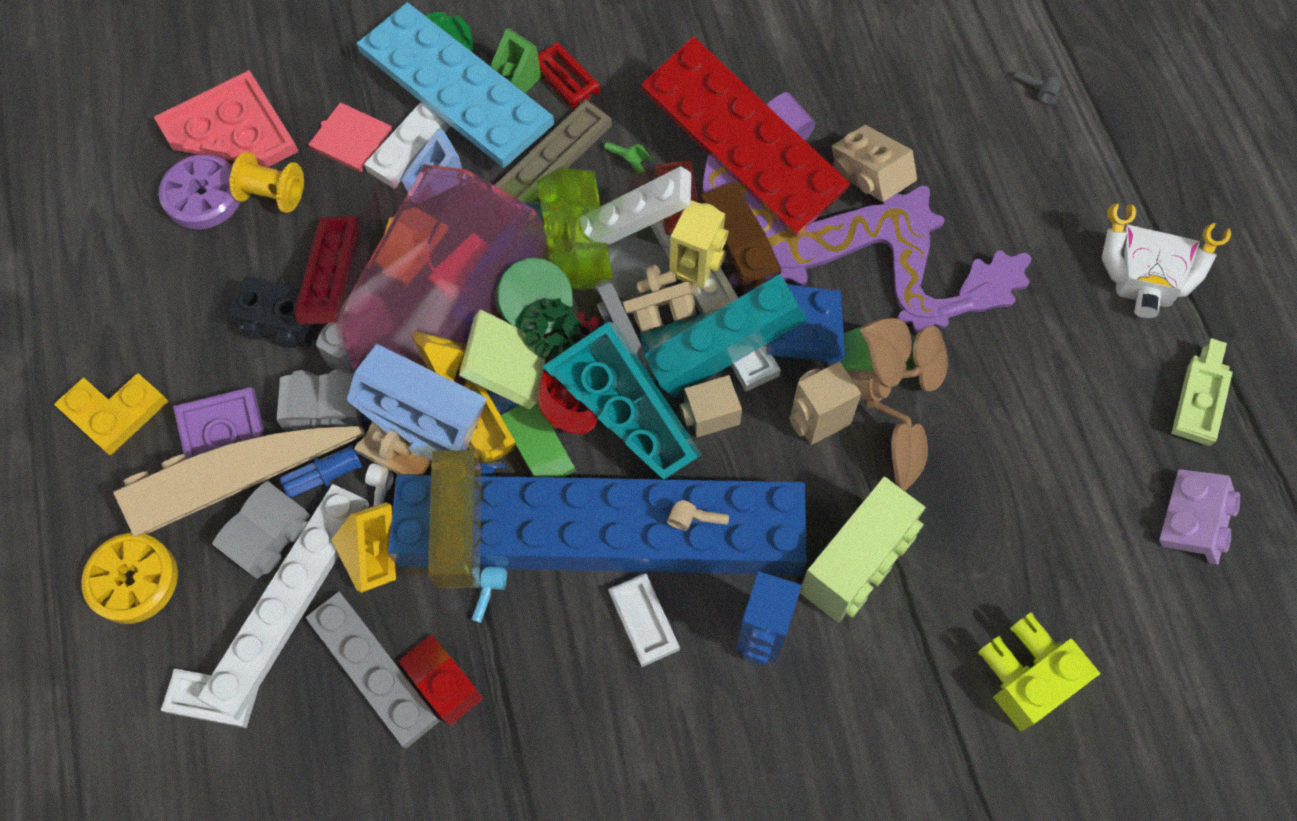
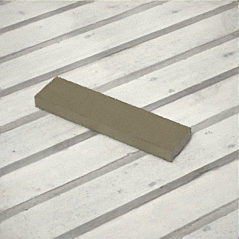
[489,100,612,217]

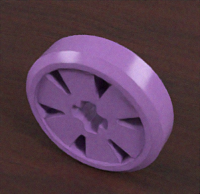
[159,154,240,229]

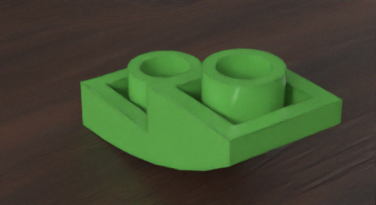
[500,403,576,478]

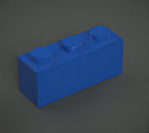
[736,571,801,665]

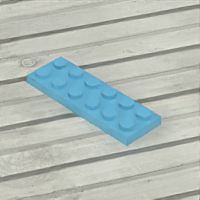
[357,2,554,168]

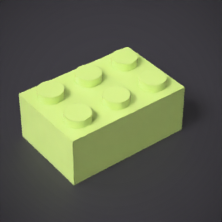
[799,476,926,623]

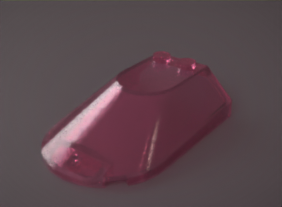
[341,164,555,386]

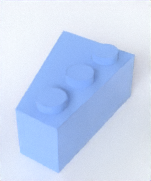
[347,344,487,476]

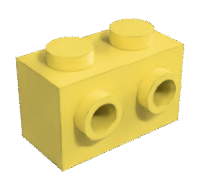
[669,200,728,289]

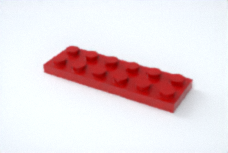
[641,36,850,238]

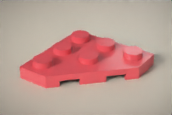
[154,70,299,167]

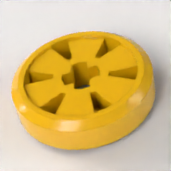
[81,533,178,624]

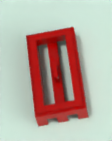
[538,42,600,110]

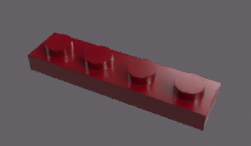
[295,216,359,324]

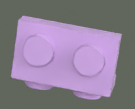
[1159,469,1240,565]

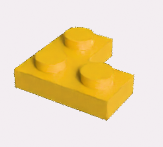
[54,373,168,456]

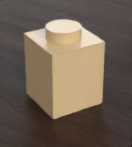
[679,375,742,438]

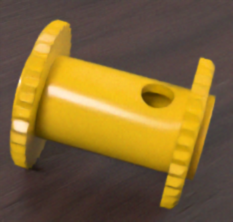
[229,151,304,213]

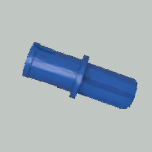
[280,445,362,498]

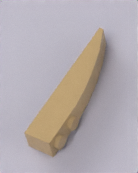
[113,426,366,537]

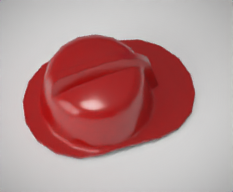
[537,370,597,434]

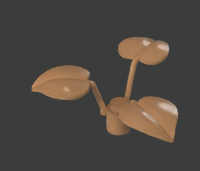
[847,318,948,491]

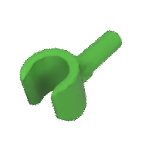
[604,142,652,174]

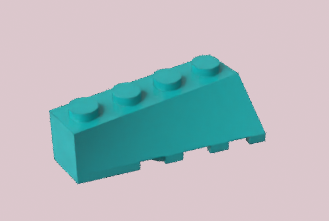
[640,274,808,398]
[542,322,702,480]

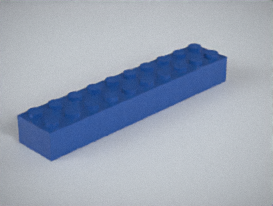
[388,475,807,575]

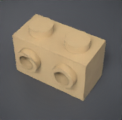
[832,125,917,202]
[790,361,861,445]

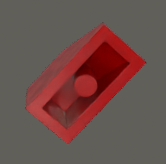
[399,634,483,726]

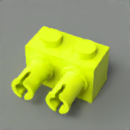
[977,612,1101,732]

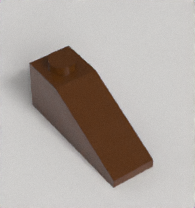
[700,181,782,295]

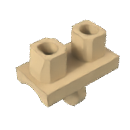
[623,265,699,332]
[354,421,432,475]

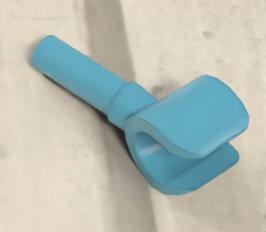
[471,566,507,623]

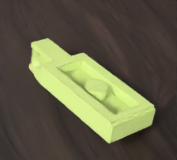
[1171,338,1233,446]

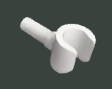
[365,463,394,507]

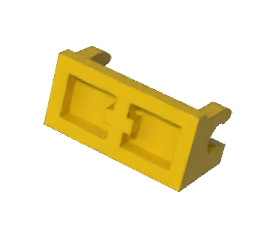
[464,379,516,466]

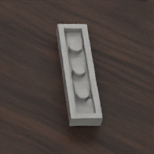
[305,591,439,749]

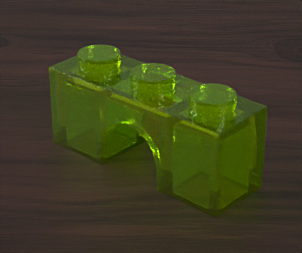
[537,167,613,289]

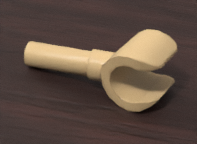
[667,500,729,531]

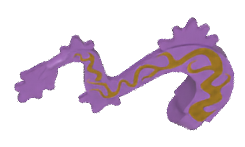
[703,92,1031,336]

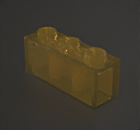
[428,450,481,589]

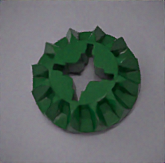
[521,297,583,360]

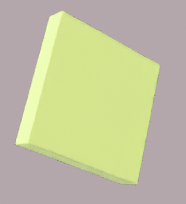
[459,309,546,409]

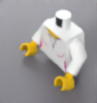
[1102,203,1231,318]

